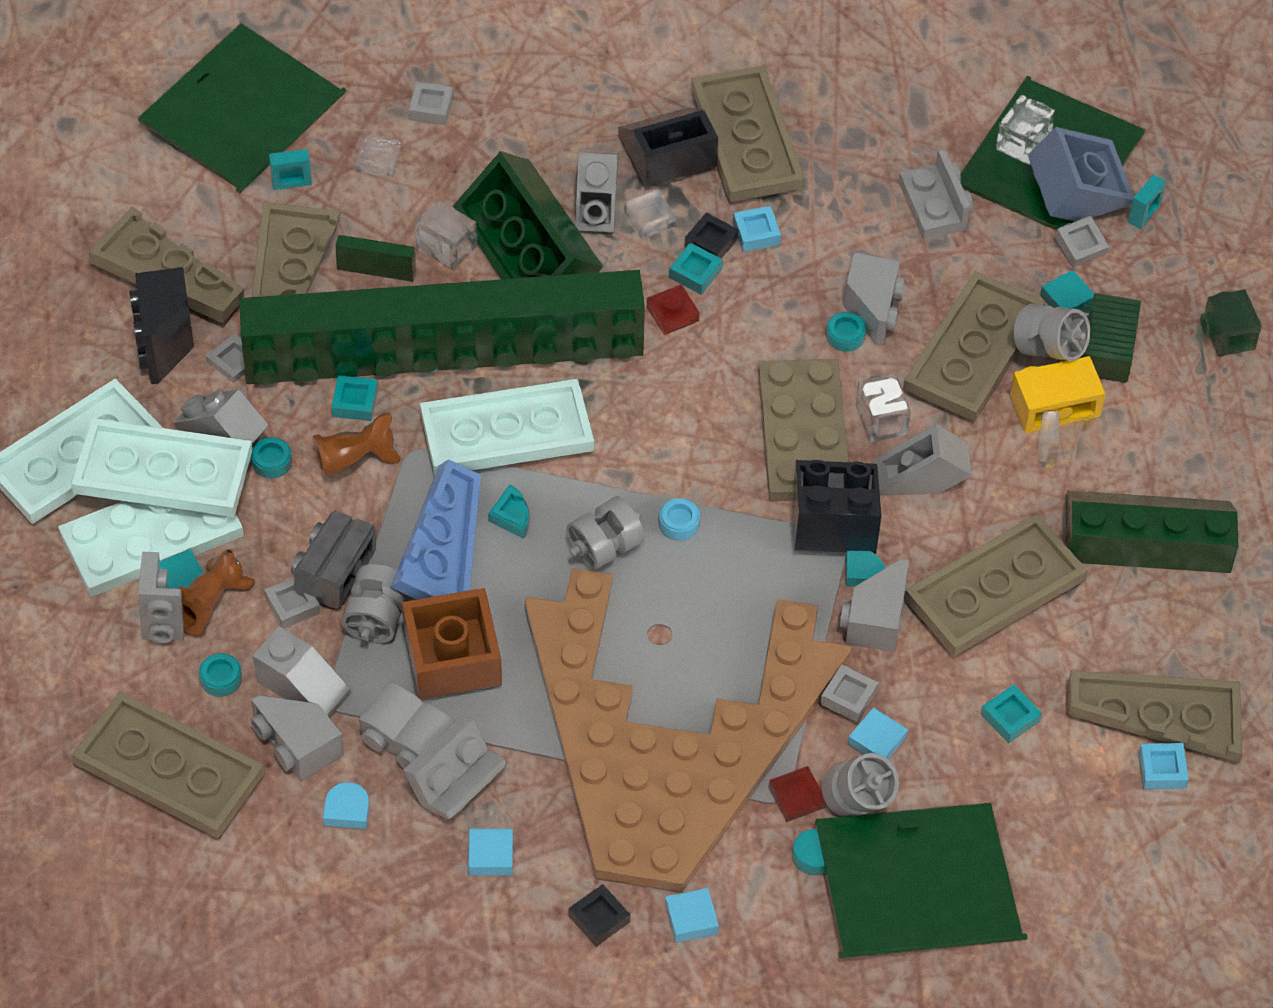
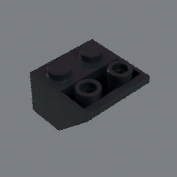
[618,107,718,187]
[129,267,194,385]
[793,460,882,554]

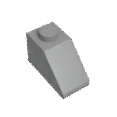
[875,424,972,495]
[840,559,909,652]
[253,626,351,718]

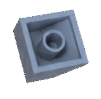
[1028,127,1134,221]

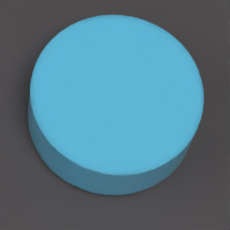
[659,498,700,540]

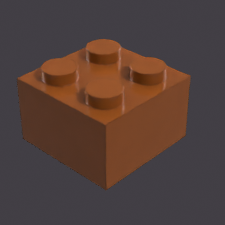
[402,588,502,699]

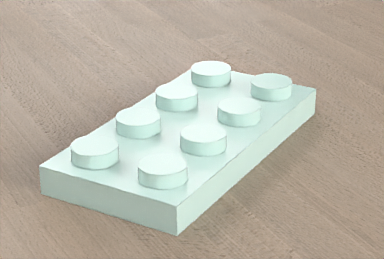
[0,378,163,524]
[420,379,594,476]
[71,418,252,517]
[58,501,244,597]

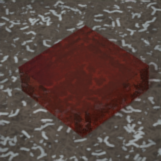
[768,766,826,822]

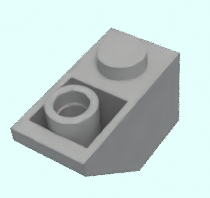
[575,149,619,232]
[844,252,905,346]
[173,389,268,443]
[250,695,344,781]

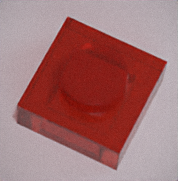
[646,284,700,335]

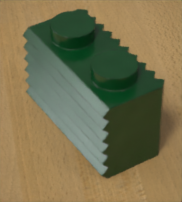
[1080,292,1141,383]

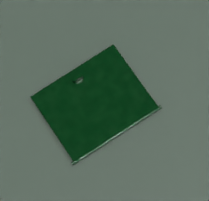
[138,23,347,193]
[960,76,1146,231]
[815,803,1028,958]

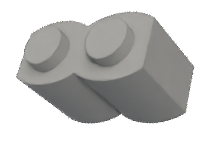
[358,682,455,768]

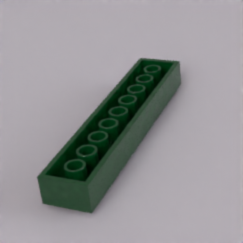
[239,270,645,385]

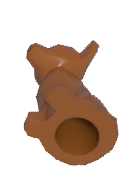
[313,413,400,478]
[177,549,255,636]

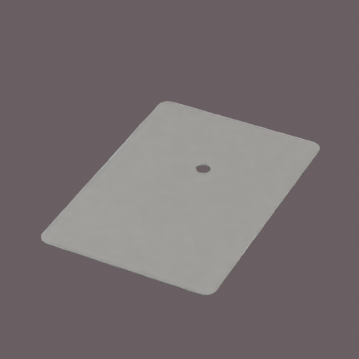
[334,449,847,804]

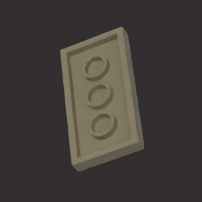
[691,65,805,202]
[903,271,1045,422]
[758,359,849,501]
[904,514,1088,657]
[72,691,265,839]

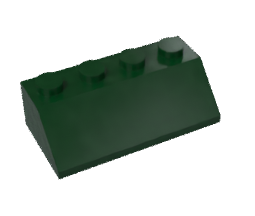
[453,151,604,279]
[1066,490,1239,573]

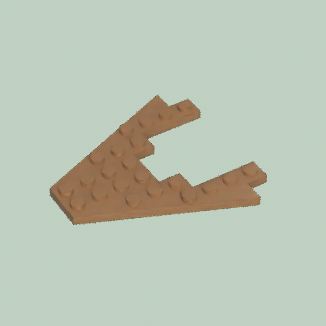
[525,568,851,892]

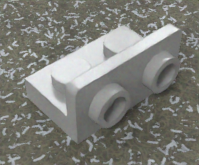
[898,150,974,240]
[138,552,184,643]
[403,715,507,819]

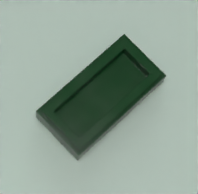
[335,235,416,282]

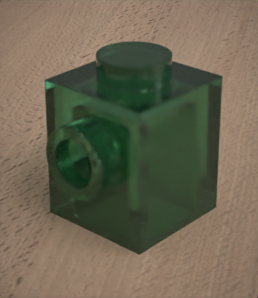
[1200,289,1262,357]

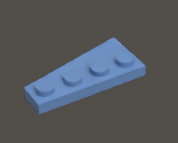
[391,459,481,600]

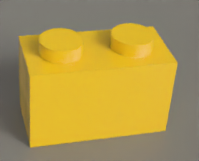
[1010,356,1106,433]

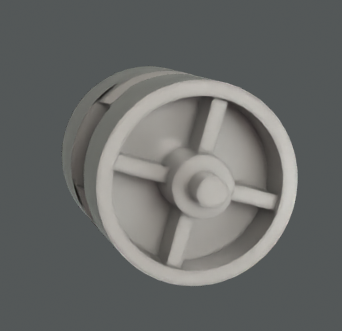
[1014,304,1090,361]
[566,496,644,571]
[341,564,407,643]
[822,753,899,816]

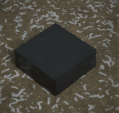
[684,212,739,259]
[568,884,631,947]

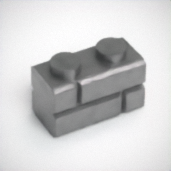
[291,510,376,609]

